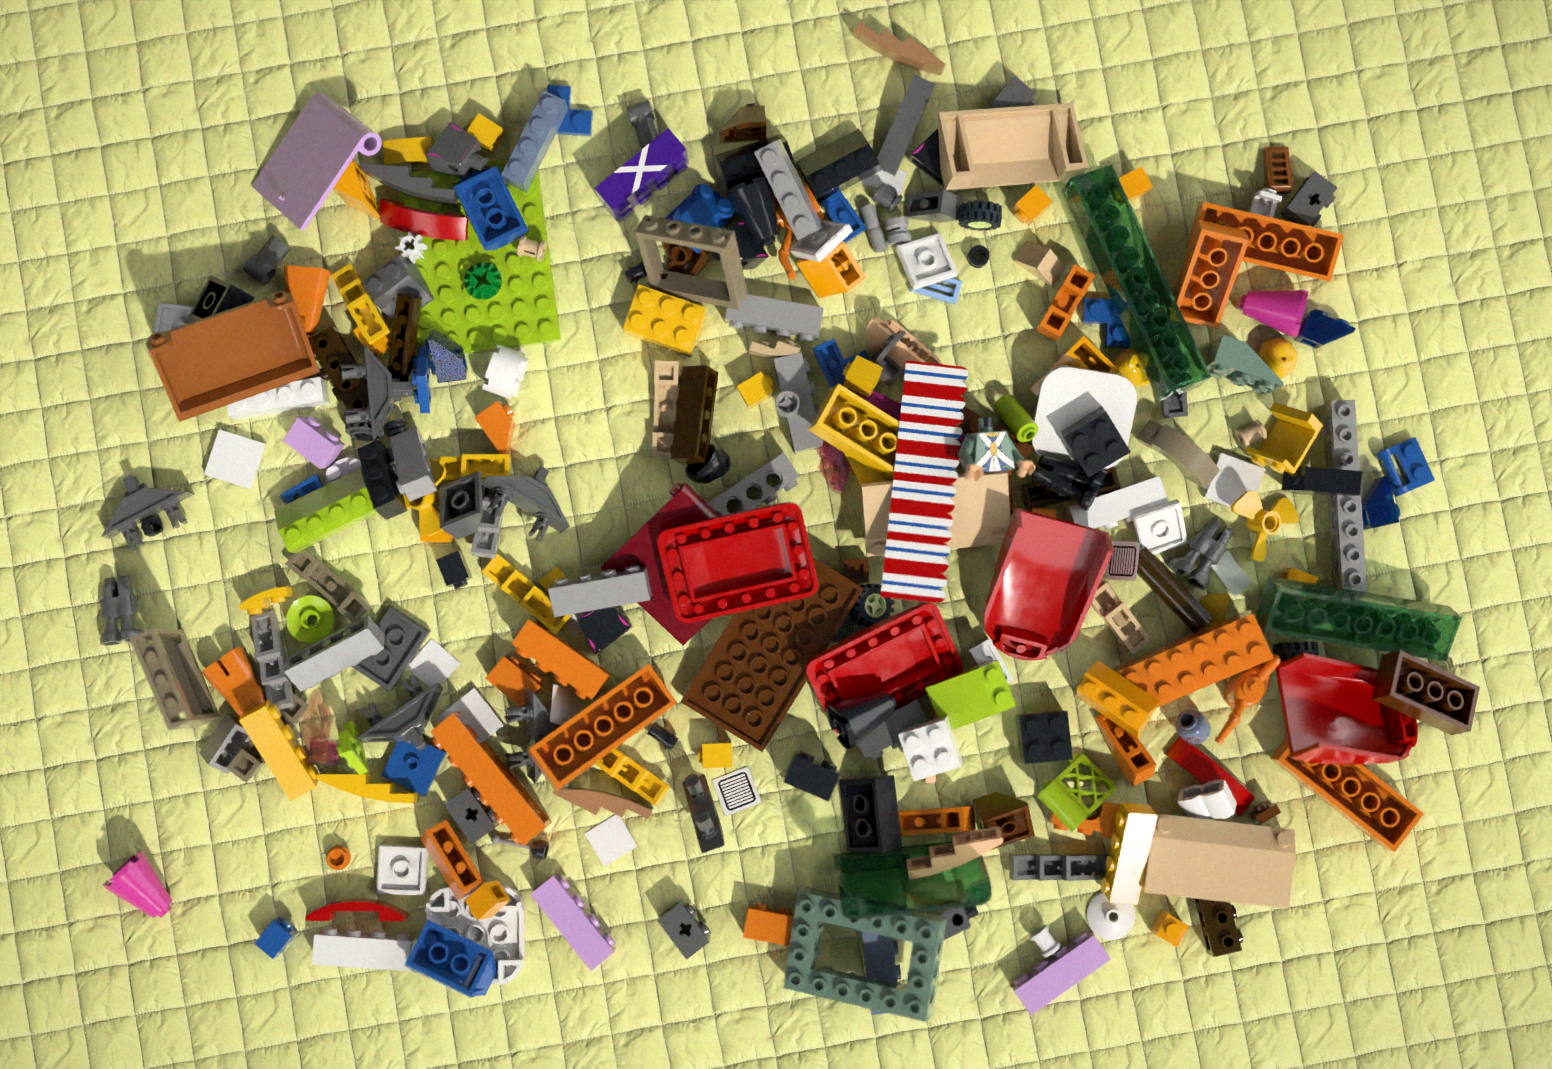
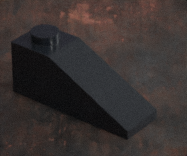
[1281,466,1365,496]

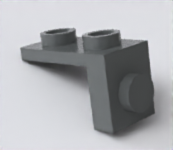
[872,330,906,388]

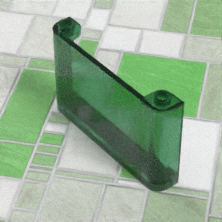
[833,841,992,920]

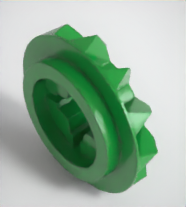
[463,261,502,300]

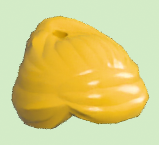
[1258,338,1297,379]
[1114,347,1158,386]

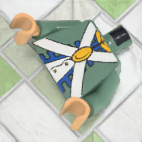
[958,417,1035,481]

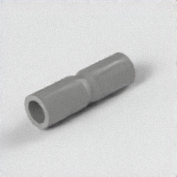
[860,204,888,253]

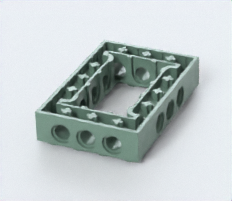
[784,887,947,1022]

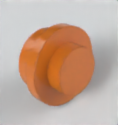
[326,845,351,870]

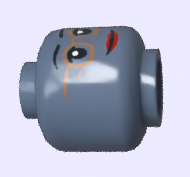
[1175,709,1211,745]

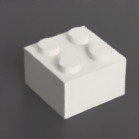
[898,716,963,781]

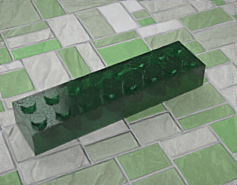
[1256,576,1462,661]

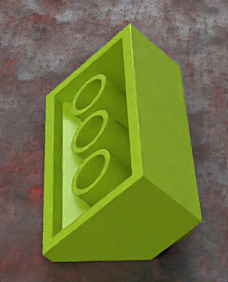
[274,468,377,553]

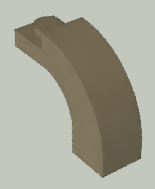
[1136,419,1220,489]

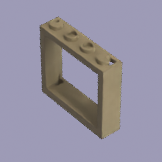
[635,215,747,310]
[130,628,220,731]

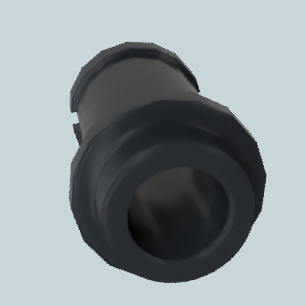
[624,262,647,284]
[647,722,679,751]

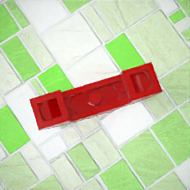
[380,198,468,241]
[1165,736,1255,816]
[306,898,408,921]

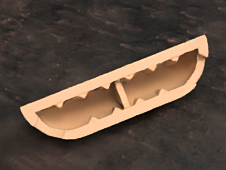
[866,317,942,377]

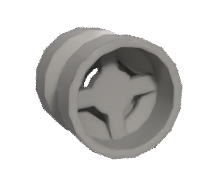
[885,217,912,246]
[776,391,800,418]

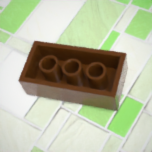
[1372,650,1480,735]

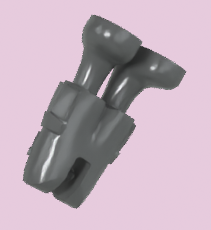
[1168,517,1233,590]
[100,575,144,646]

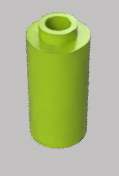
[994,394,1038,442]

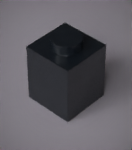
[436,551,473,590]

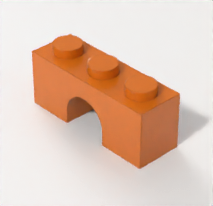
[1035,264,1095,342]
[1047,802,1121,838]

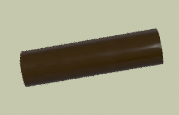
[387,293,422,382]
[1021,467,1121,510]
[1137,547,1213,633]

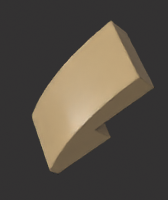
[749,339,800,359]

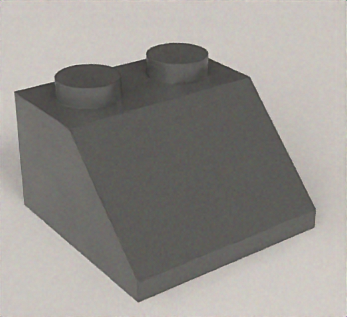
[363,255,435,322]
[439,471,483,540]

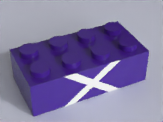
[594,128,689,222]

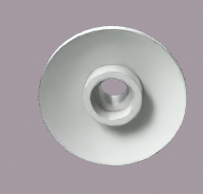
[1087,892,1135,940]

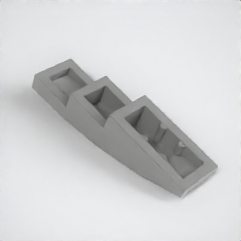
[471,485,504,559]
[251,610,294,710]

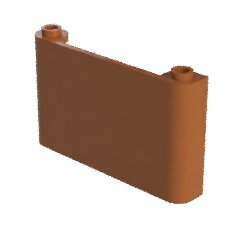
[146,291,320,422]

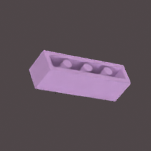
[530,873,616,971]
[1011,931,1111,1015]

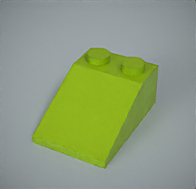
[925,660,1016,730]

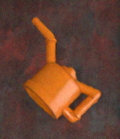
[775,180,824,280]
[1214,654,1280,745]

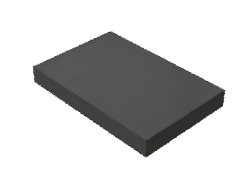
[351,605,431,692]

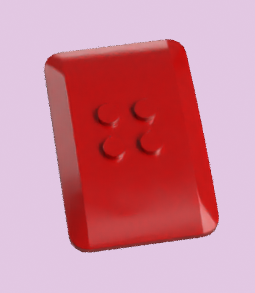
[657,502,818,623]
[805,602,963,734]

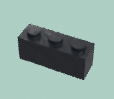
[357,440,408,520]

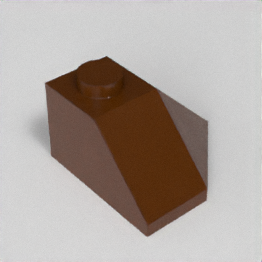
[719,103,767,144]
[662,242,713,276]

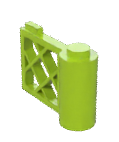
[1037,753,1118,832]

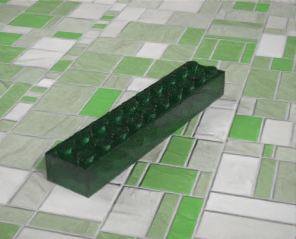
[1061,165,1211,401]

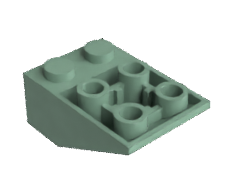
[1202,335,1284,395]

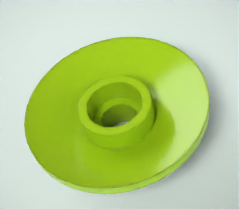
[286,595,335,643]

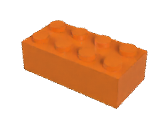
[1168,220,1249,329]
[511,619,613,700]

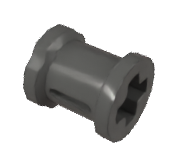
[872,183,903,214]

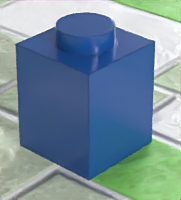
[254,917,298,959]

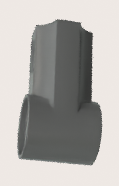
[626,99,659,150]
[243,235,290,285]

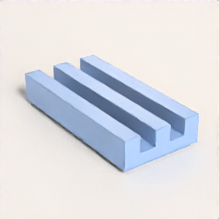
[910,278,962,305]

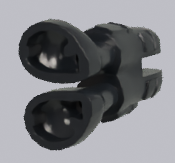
[1031,455,1107,511]

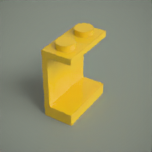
[1245,402,1323,474]

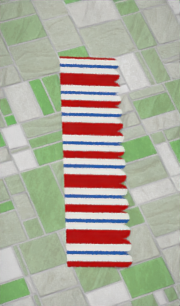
[880,360,968,603]

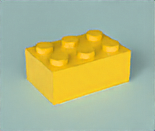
[623,285,707,357]

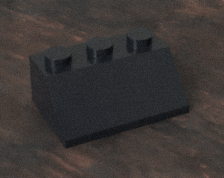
[797,129,881,203]
[715,134,795,191]
[839,775,902,852]

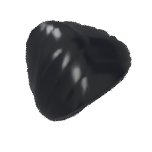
[685,443,731,484]

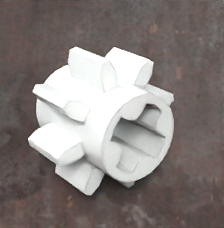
[395,232,428,264]

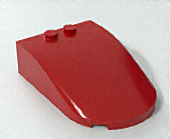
[984,508,1113,661]
[1275,653,1418,765]

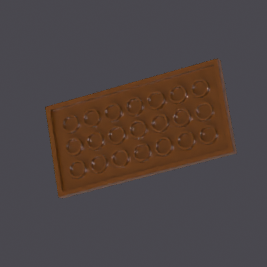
[680,556,864,752]

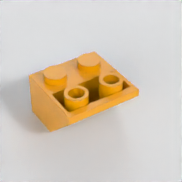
[795,241,866,298]

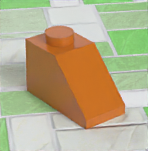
[474,401,515,454]

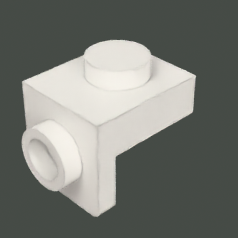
[1248,188,1282,218]

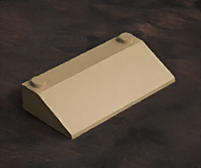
[937,103,1088,190]
[861,470,1010,557]
[1143,814,1296,909]

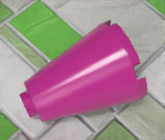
[1239,290,1308,338]
[102,850,172,918]

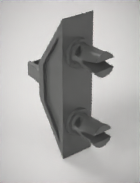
[341,344,414,441]
[482,466,570,541]
[101,475,194,551]
[356,675,444,751]
[504,685,561,784]
[682,774,725,854]

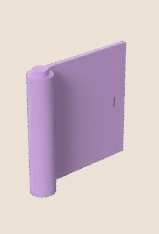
[252,93,382,231]

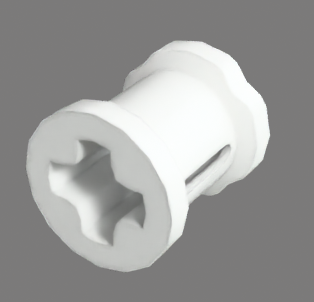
[1029,925,1061,958]

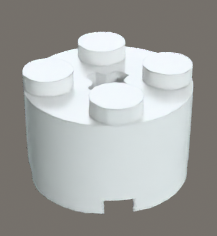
[482,345,529,399]

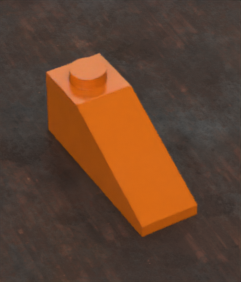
[1095,714,1157,787]
[898,806,976,835]

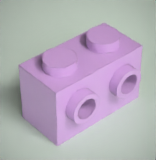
[283,416,345,469]

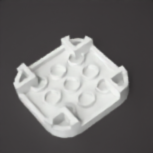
[1031,365,1137,469]
[425,884,525,985]

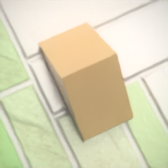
[1014,241,1066,287]

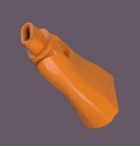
[284,265,331,339]
[201,646,266,717]

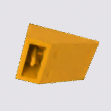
[1030,336,1118,398]

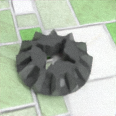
[345,422,385,441]

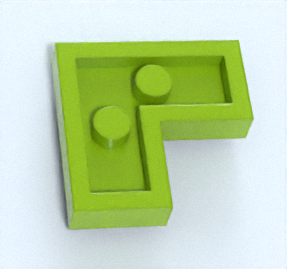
[336,721,369,775]

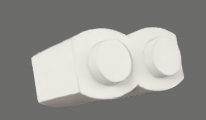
[1177,780,1237,820]

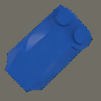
[454,166,528,251]
[666,184,735,253]
[404,920,498,998]

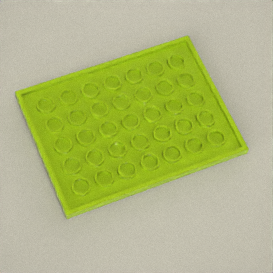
[398,159,561,359]

